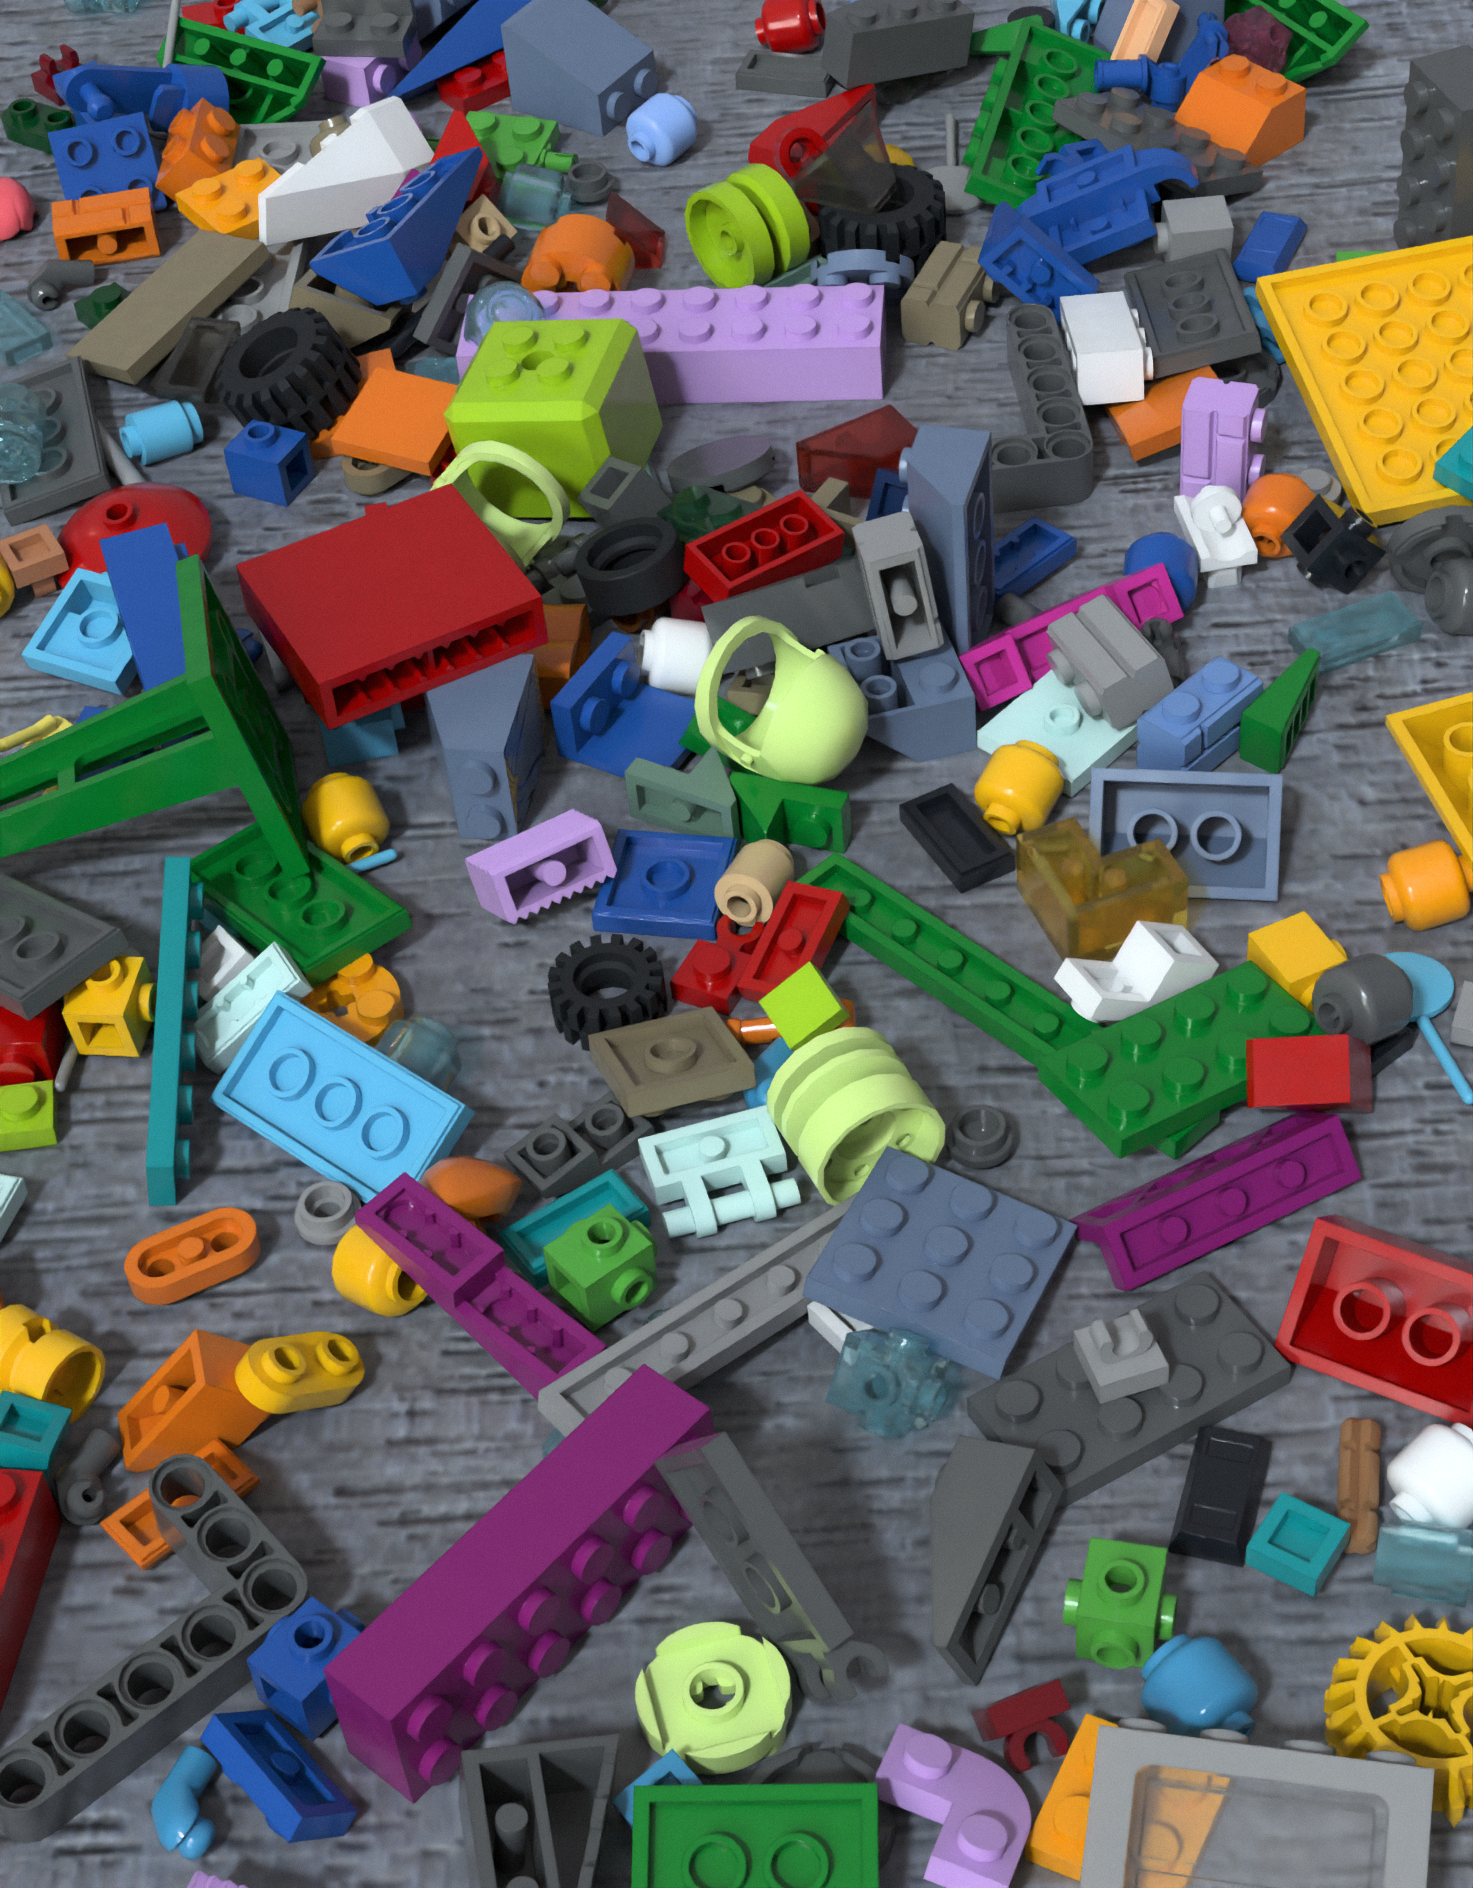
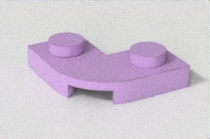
[874,1723,1032,1888]

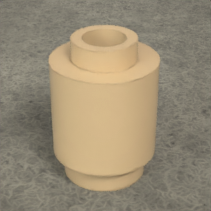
[714,839,794,927]

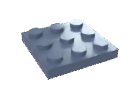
[802,1145,1078,1381]

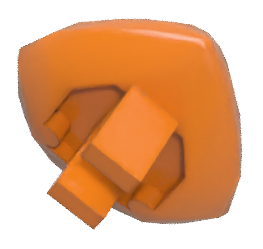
[418,1155,522,1237]

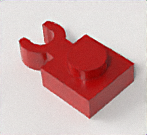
[670,914,765,1016]

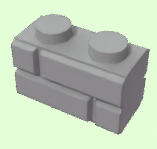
[851,511,944,661]
[1046,594,1174,731]

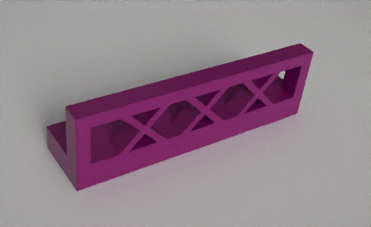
[1069,1111,1362,1291]

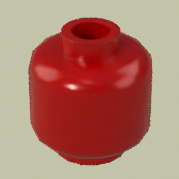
[755,0,827,54]

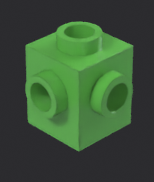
[543,1203,659,1332]
[1063,1537,1178,1669]

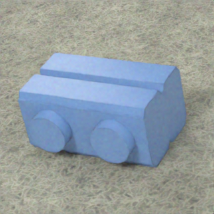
[1137,656,1263,772]

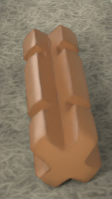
[1336,1417,1381,1556]

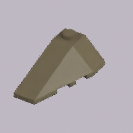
[288,228,405,349]

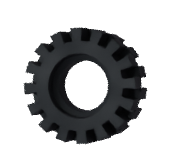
[547,934,668,1051]

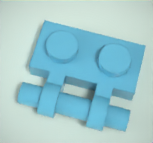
[223,0,321,51]

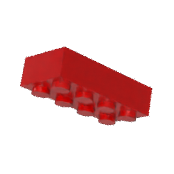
[683,489,845,602]

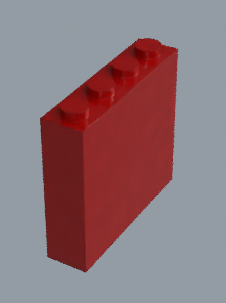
[236,483,549,730]

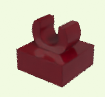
[31,44,82,106]
[971,1678,1071,1773]

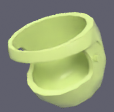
[430,440,571,574]
[694,615,868,786]

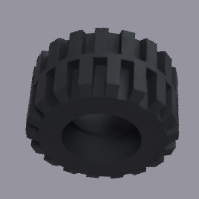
[818,163,947,278]
[215,307,362,440]

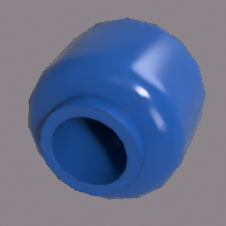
[1123,532,1199,612]

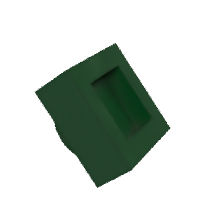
[73,282,131,330]

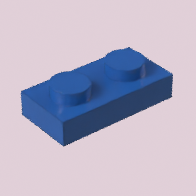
[200,1710,358,1843]

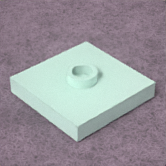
[977,669,1137,797]

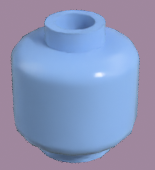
[626,93,697,167]

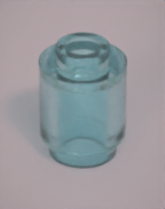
[1373,1519,1473,1608]

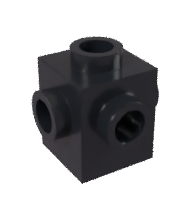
[1280,494,1387,595]

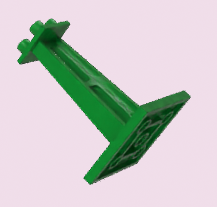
[0,553,311,880]

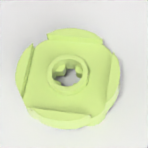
[635,1622,793,1776]

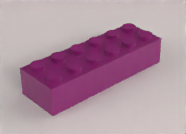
[323,1364,714,1804]

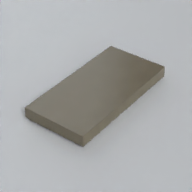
[65,229,271,385]

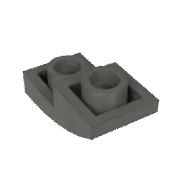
[503,1090,656,1199]

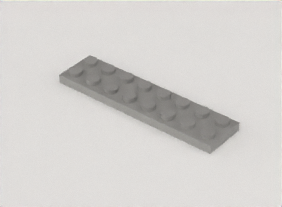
[179,120,325,367]

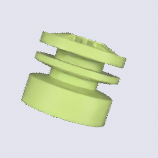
[767,1027,945,1206]

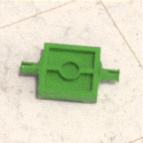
[424,111,579,197]

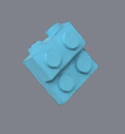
[21,568,138,696]

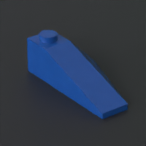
[385,0,532,103]

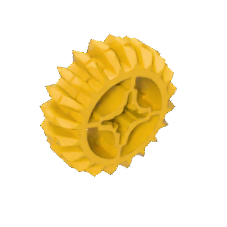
[1323,1613,1473,1828]

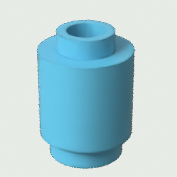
[119,400,203,466]

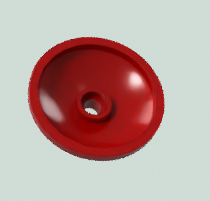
[55,482,214,590]

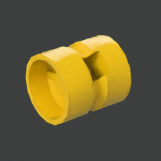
[0,1304,106,1424]

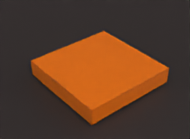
[331,366,458,476]

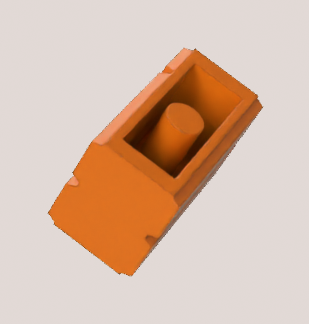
[51,187,161,267]

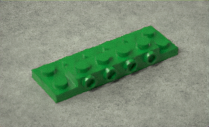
[961,17,1112,210]

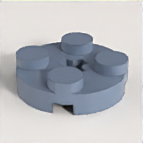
[810,249,914,307]

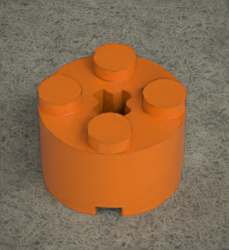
[521,214,635,293]

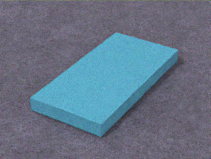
[208,989,476,1203]

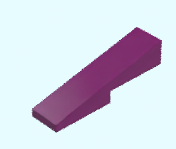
[354,1172,607,1400]

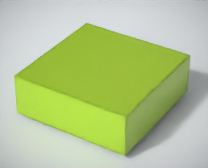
[758,961,851,1052]

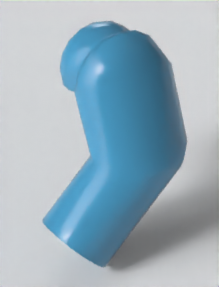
[151,1746,218,1860]

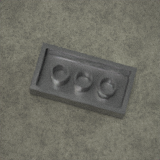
[1393,45,1473,249]

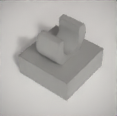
[1073,1308,1169,1404]

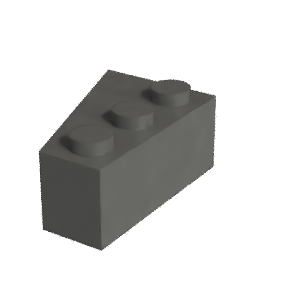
[821,0,975,88]
[701,557,875,680]
[458,1733,620,1888]

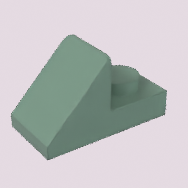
[624,747,741,846]

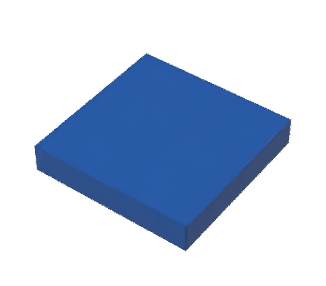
[591,829,739,941]

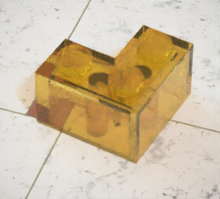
[1016,817,1188,962]

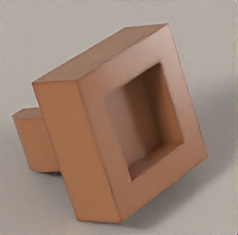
[0,524,69,599]

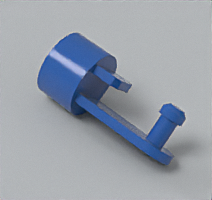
[62,63,229,135]

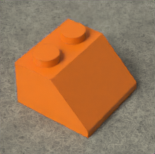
[1174,53,1306,167]

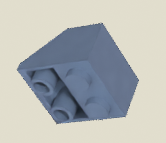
[827,621,977,762]

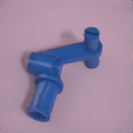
[1094,12,1229,111]

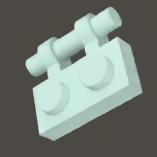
[638,1105,801,1239]

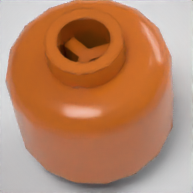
[1241,473,1316,558]

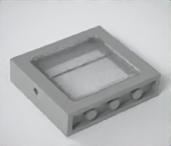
[1080,1718,1435,1888]

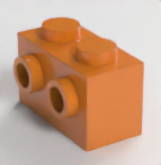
[155,97,241,202]

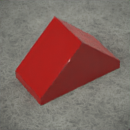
[1246,1034,1373,1114]

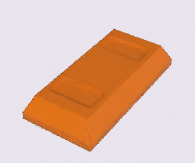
[100,1437,261,1571]

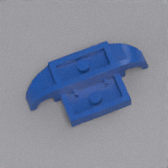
[1016,144,1200,267]

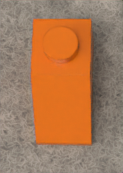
[117,1328,271,1473]

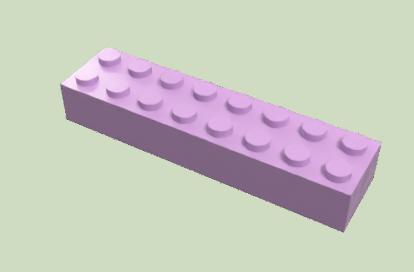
[456,282,887,404]

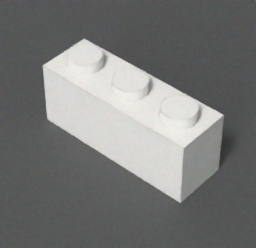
[1060,291,1153,406]

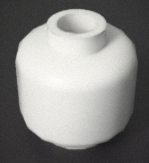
[637,617,713,697]
[1387,1423,1473,1536]

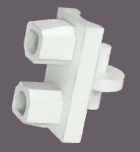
[1174,485,1258,588]

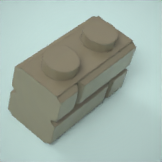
[900,240,1002,351]

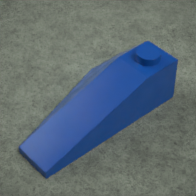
[309,146,483,306]

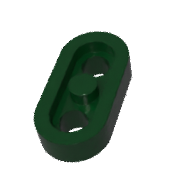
[1,98,77,154]

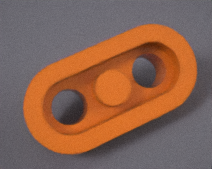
[124,1207,261,1305]

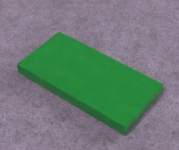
[191,821,412,988]

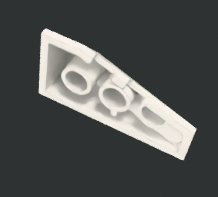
[258,96,434,246]

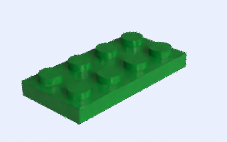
[1037,960,1329,1159]

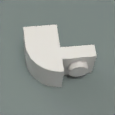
[1054,920,1219,1026]

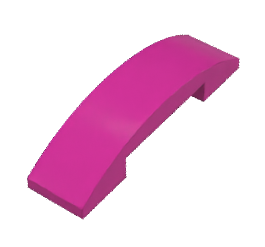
[957,562,1184,712]

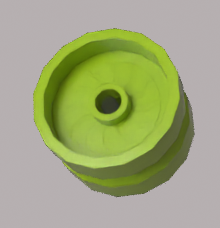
[684,163,810,289]

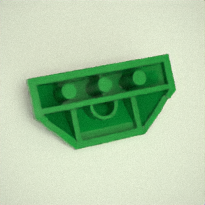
[1224,0,1370,84]
[156,17,326,125]

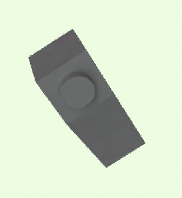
[930,1435,1064,1687]

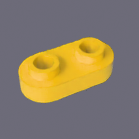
[234,1331,365,1414]

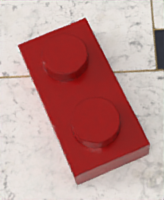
[437,50,511,117]
[737,880,850,1003]

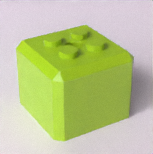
[443,318,663,518]

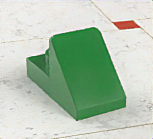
[729,771,852,854]

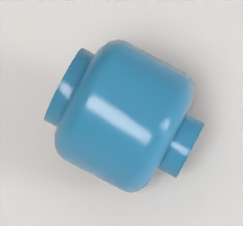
[1140,1634,1259,1738]

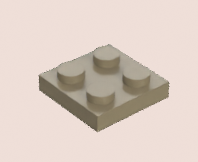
[588,1006,756,1118]

